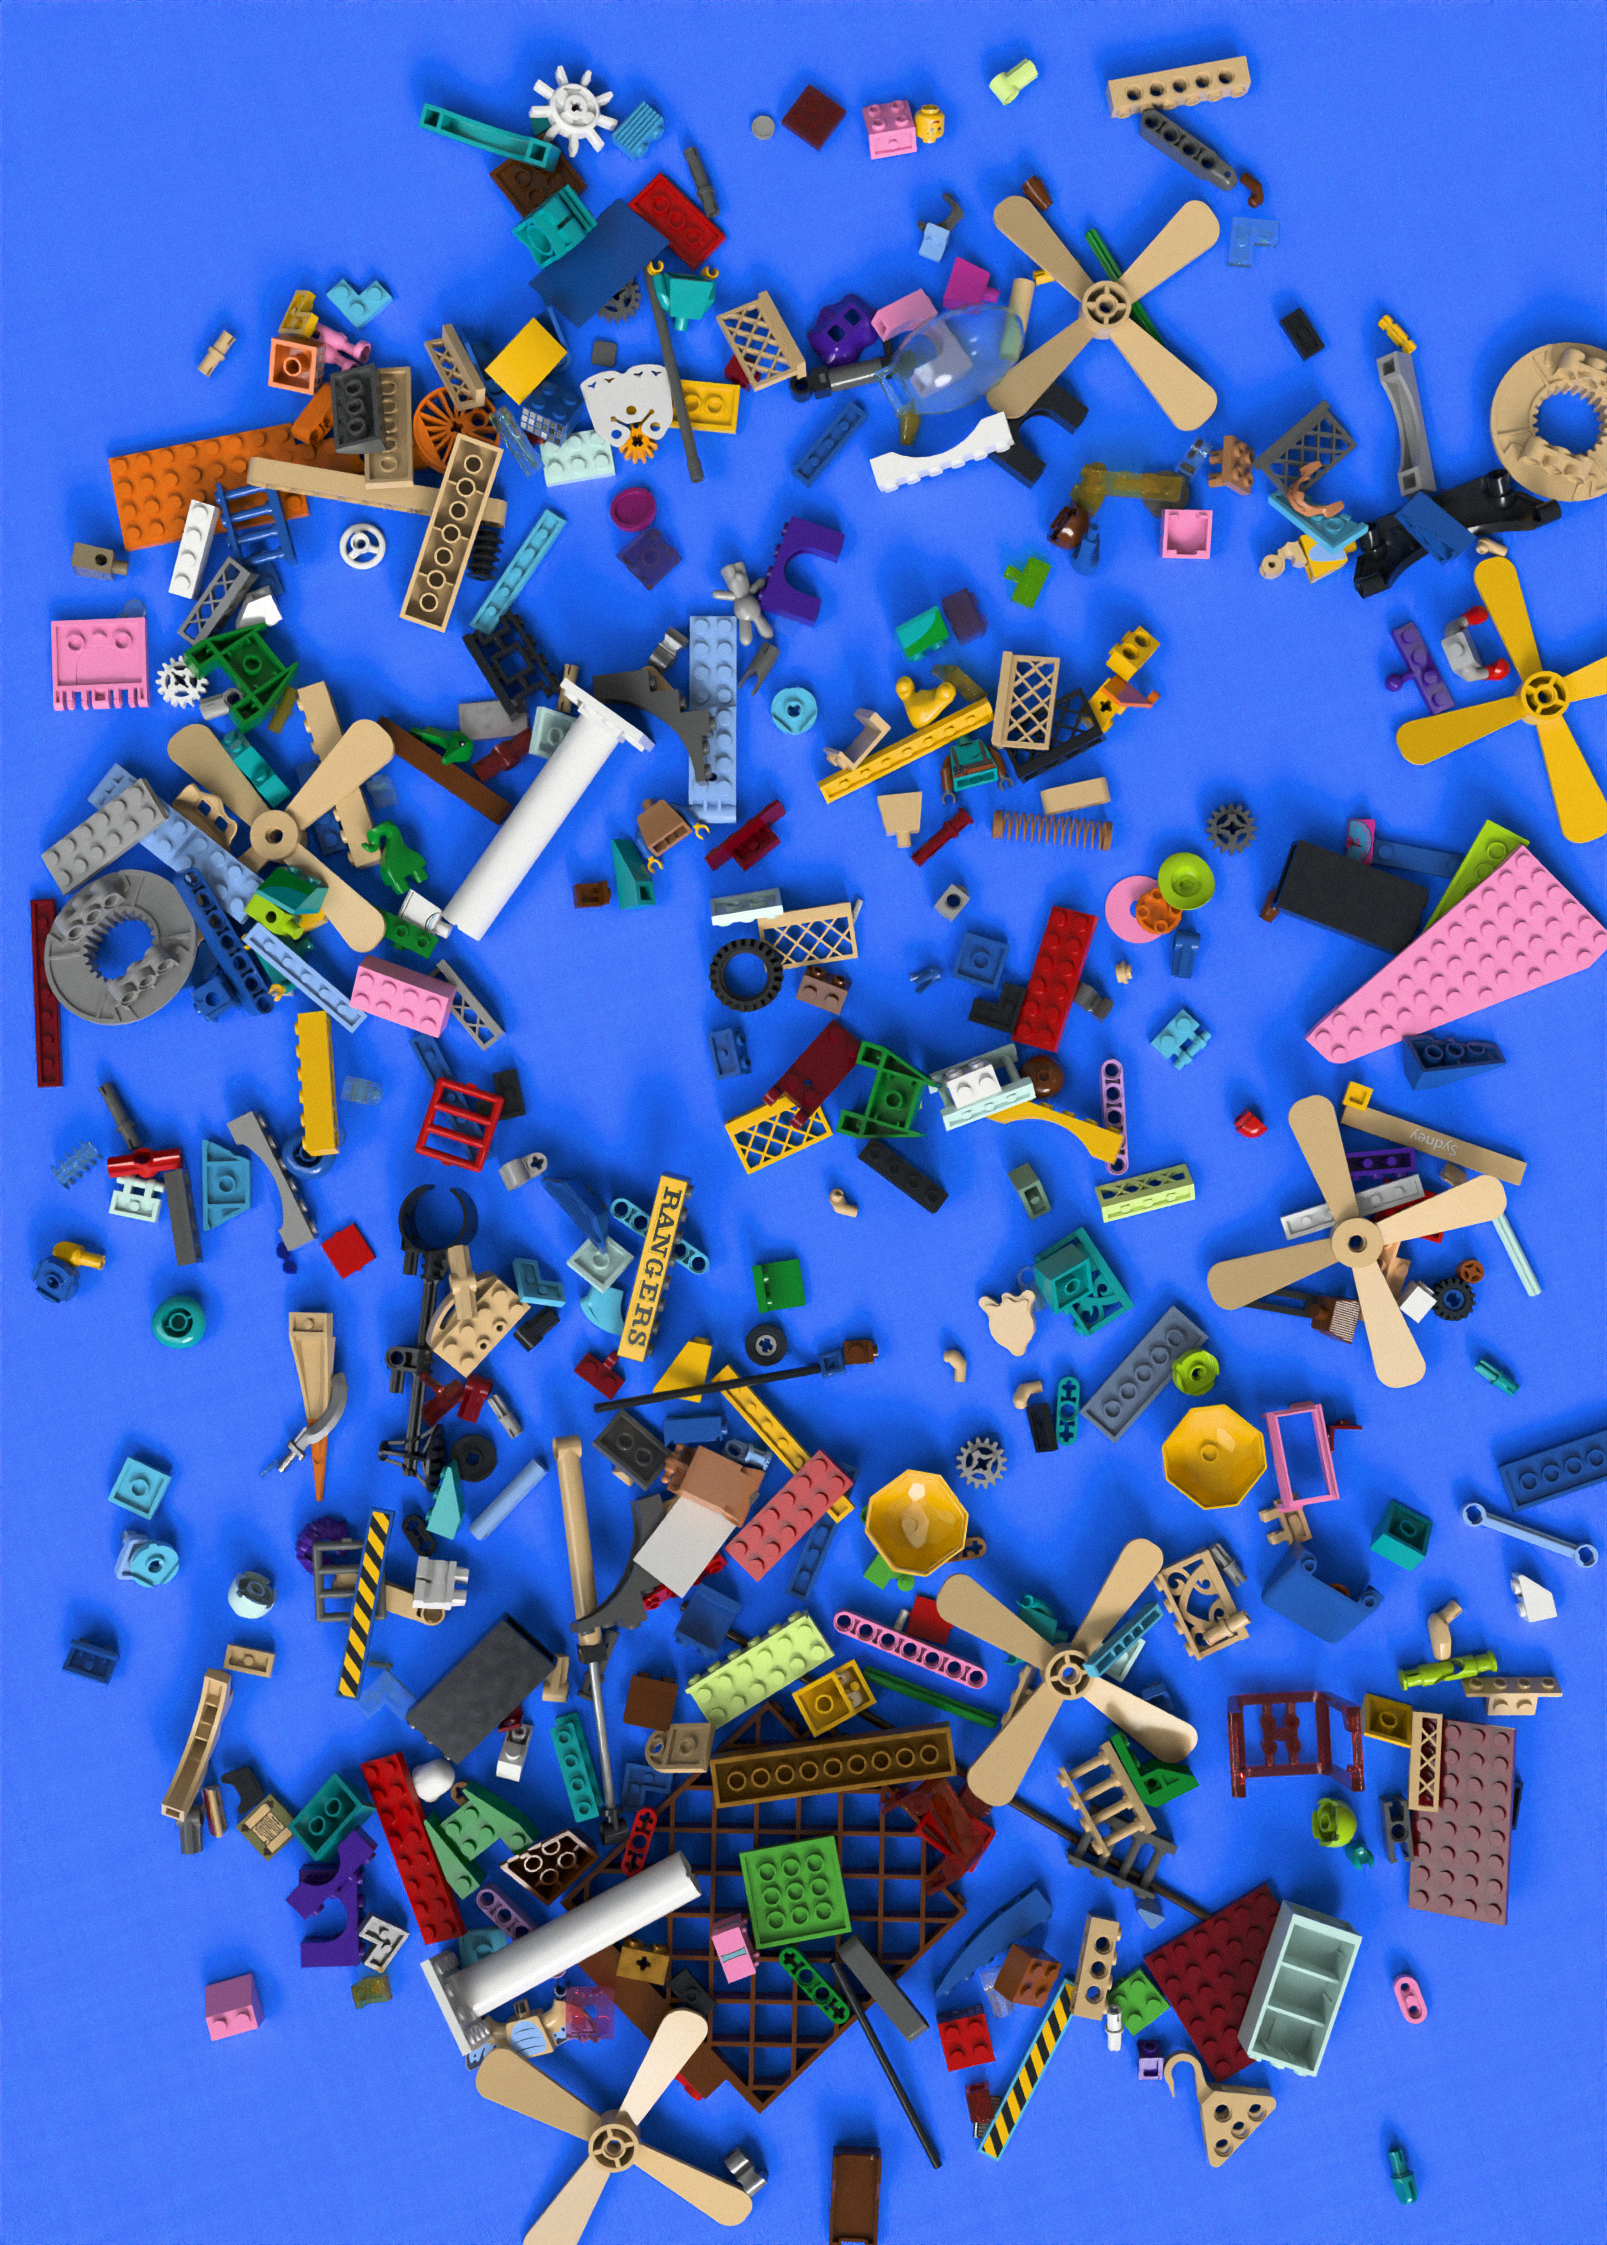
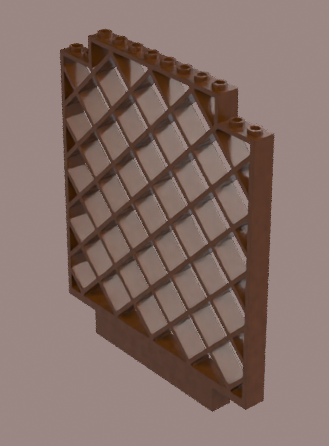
[560,1698,968,2114]

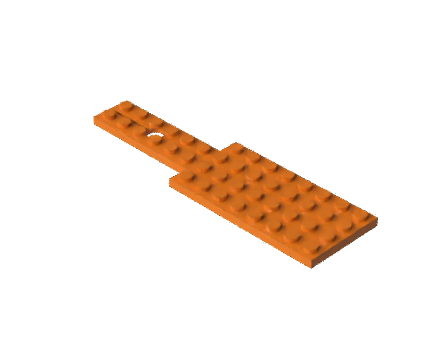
[108,421,442,552]

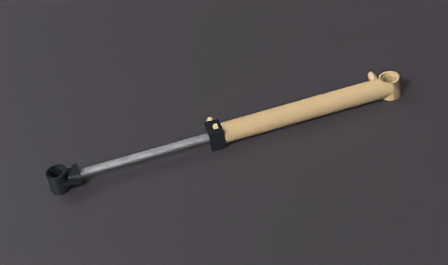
[552,1434,629,1846]

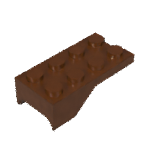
[829,2146,882,2245]

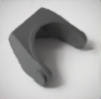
[917,193,964,235]

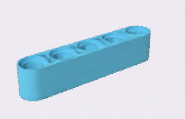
[611,1198,710,1274]

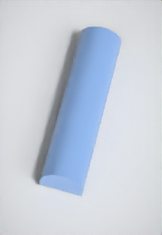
[468,1458,549,1540]

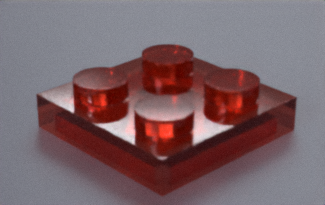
[781,84,846,152]

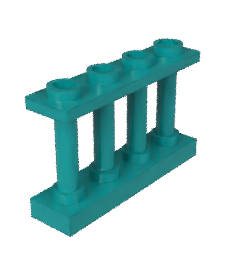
[550,1711,604,1823]

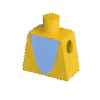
[1297,534,1357,584]

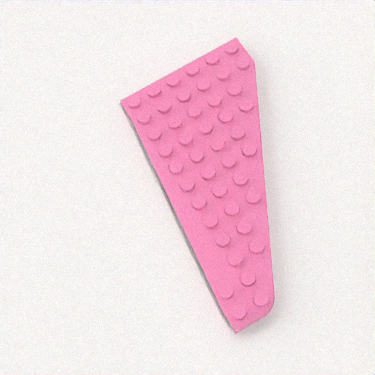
[1303,844,1607,1063]

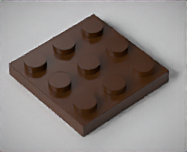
[489,132,587,219]

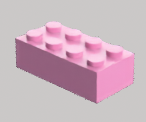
[349,954,457,1038]

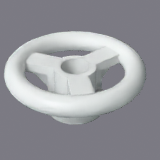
[339,523,386,570]

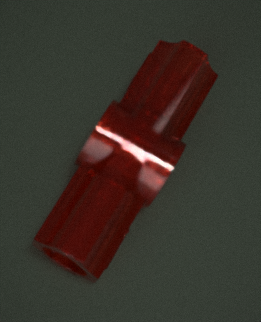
[471,727,532,784]

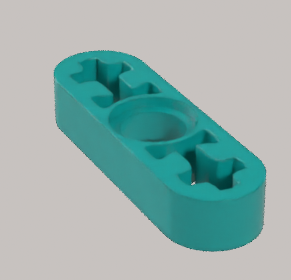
[1055,1376,1080,1446]

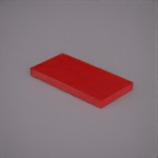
[627,172,726,272]

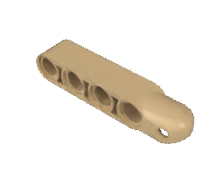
[331,1573,446,1626]

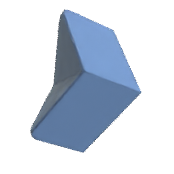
[1135,1897,1166,1929]

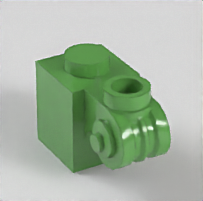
[863,1551,915,1591]

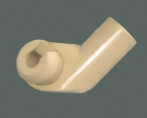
[1476,537,1508,557]
[829,1188,859,1218]
[943,1349,967,1382]
[1012,1380,1043,1409]

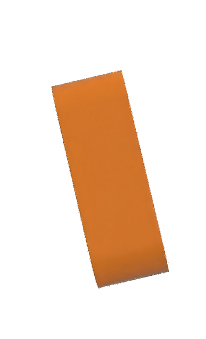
[291,382,333,447]

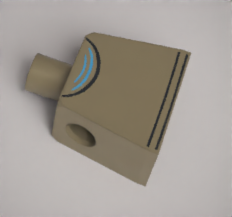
[71,542,130,581]

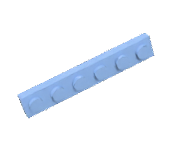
[242,922,368,1033]

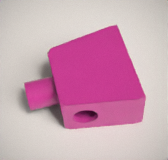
[942,257,1000,312]

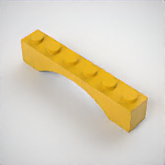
[985,1099,1125,1165]

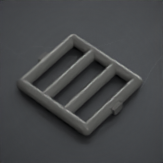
[312,1537,387,1625]

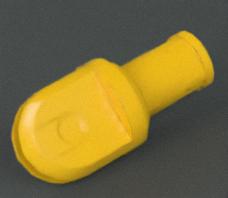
[52,1241,106,1270]

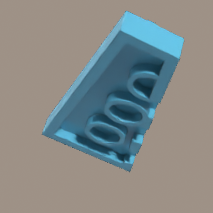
[1268,486,1369,555]

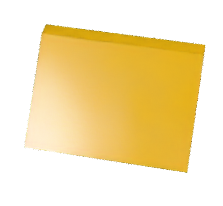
[1356,1693,1412,1748]

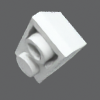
[235,585,282,630]
[1397,1279,1437,1323]
[1510,1572,1557,1623]
[496,1722,533,1782]

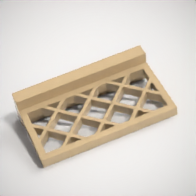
[716,290,806,392]
[991,651,1060,750]
[757,901,858,972]

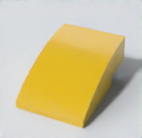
[484,317,567,405]
[792,1659,877,1738]

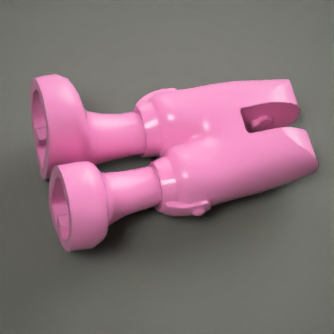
[303,322,371,371]

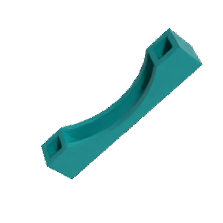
[418,103,561,173]

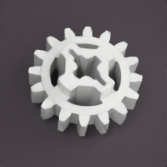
[156,656,209,709]

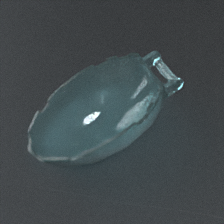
[872,302,1025,418]

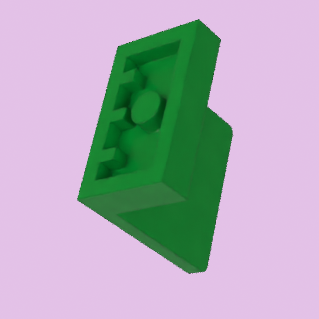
[752,1259,806,1313]

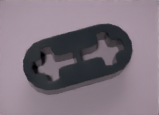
[402,1514,437,1557]

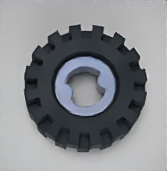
[1431,1278,1476,1321]

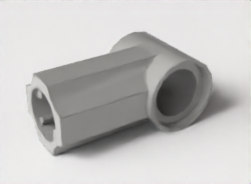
[199,688,244,721]

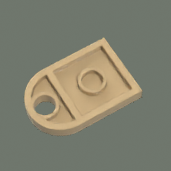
[645,1723,716,1773]

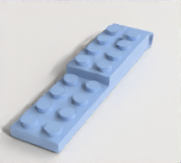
[689,616,737,823]
[87,763,264,924]

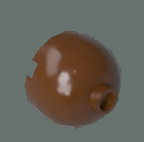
[1046,501,1091,550]
[1018,1054,1065,1102]

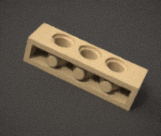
[1069,1913,1122,2021]

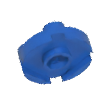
[31,1255,80,1303]

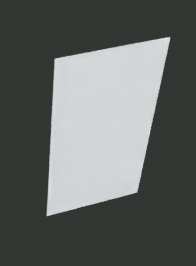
[633,1492,760,1598]

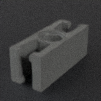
[1378,1795,1414,1863]

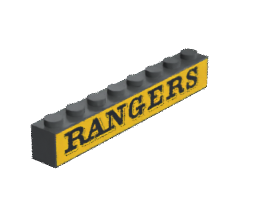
[616,1170,694,1363]

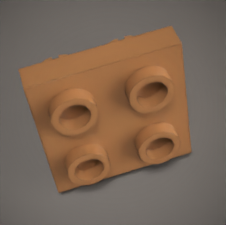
[1208,435,1255,496]

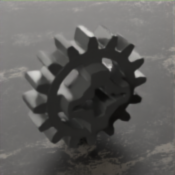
[598,278,642,325]
[1204,804,1257,856]

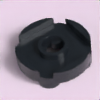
[449,1434,498,1483]

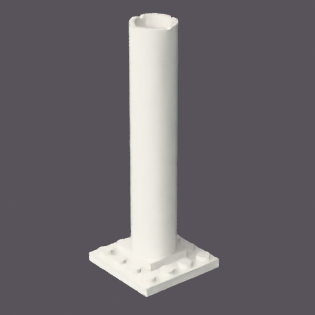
[441,678,655,941]
[420,1851,702,2056]

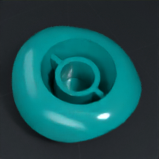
[151,1294,206,1349]

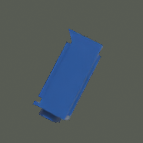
[663,1413,728,1447]

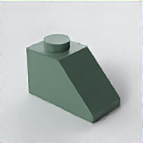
[1007,1163,1052,1221]

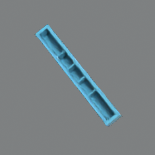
[1082,1603,1164,1678]

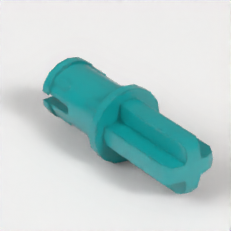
[1474,1358,1520,1397]

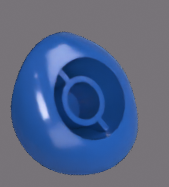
[282,1127,336,1180]

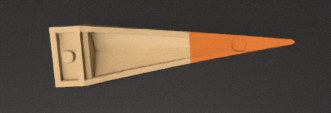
[289,1312,336,1502]

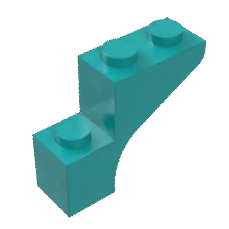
[220,728,292,808]

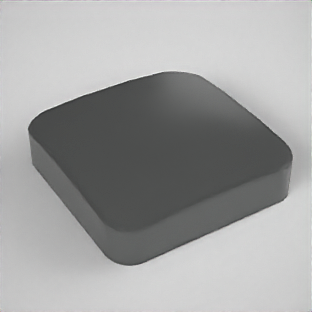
[591,341,617,368]

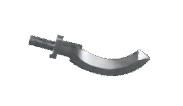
[276,1372,347,1473]

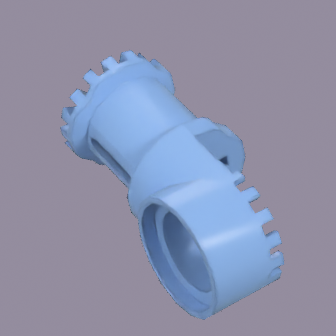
[721,1439,772,1472]

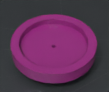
[610,488,657,532]

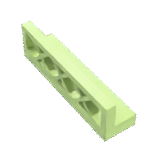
[1094,1163,1195,1223]

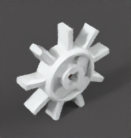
[529,66,618,157]

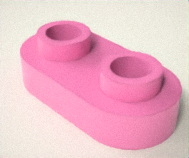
[1392,1974,1427,2024]

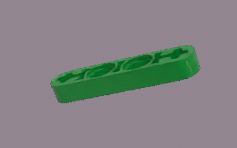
[779,1944,850,2024]

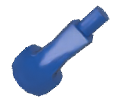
[1070,523,1100,576]

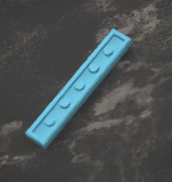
[469,508,567,637]

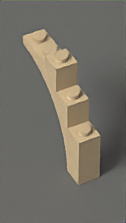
[161,1668,234,1822]

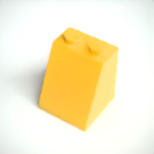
[653,1336,714,1403]

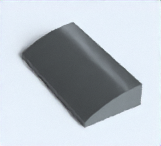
[330,363,387,454]

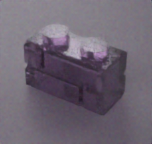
[940,588,988,646]

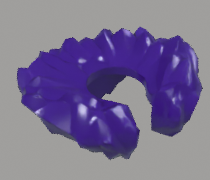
[295,1516,349,1576]

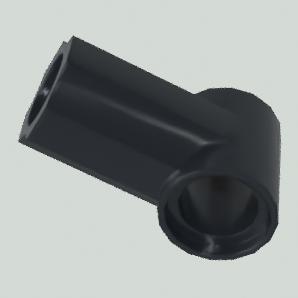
[512,1306,561,1352]

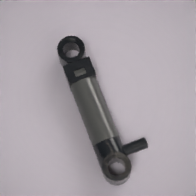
[790,339,916,403]

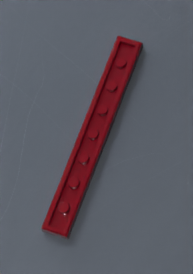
[30,899,64,1088]

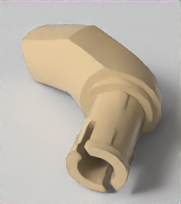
[1427,1600,1463,1661]

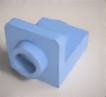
[919,222,950,262]

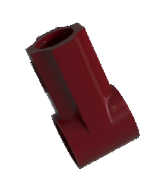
[457,1372,494,1423]

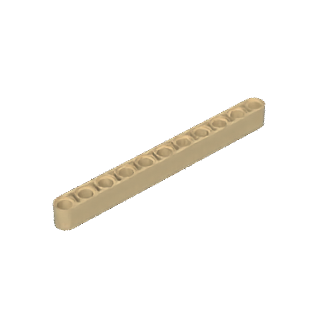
[247,457,508,528]

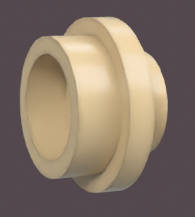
[1115,961,1133,984]

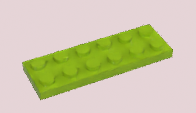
[1420,819,1530,935]

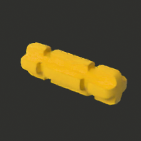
[1378,314,1417,354]

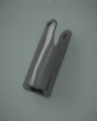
[738,642,781,696]

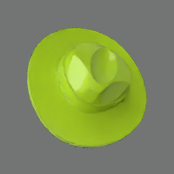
[1158,852,1215,910]

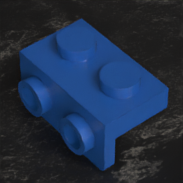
[62,1638,120,1686]

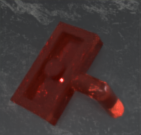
[419,1372,465,1427]

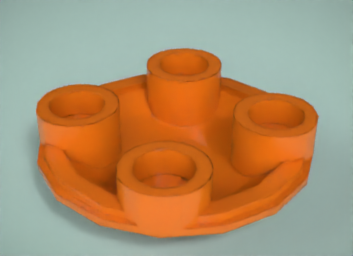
[1135,888,1183,935]

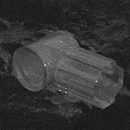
[978,1965,1014,2018]

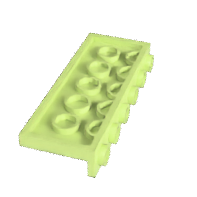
[685,1609,835,1729]

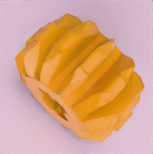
[618,423,658,465]

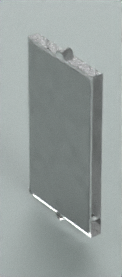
[457,698,530,742]

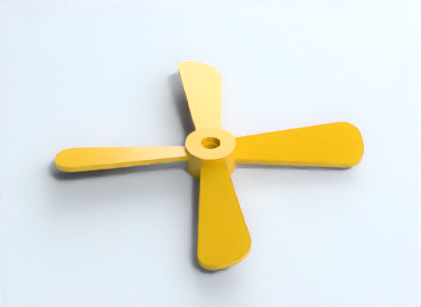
[1395,557,1607,843]

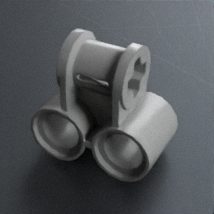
[498,1152,548,1191]

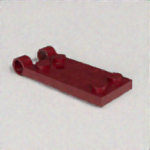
[762,1019,861,1130]

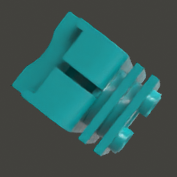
[511,184,598,270]

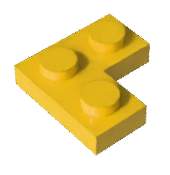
[278,290,319,339]

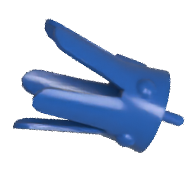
[908,964,944,995]

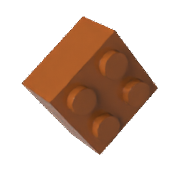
[993,1944,1062,2008]

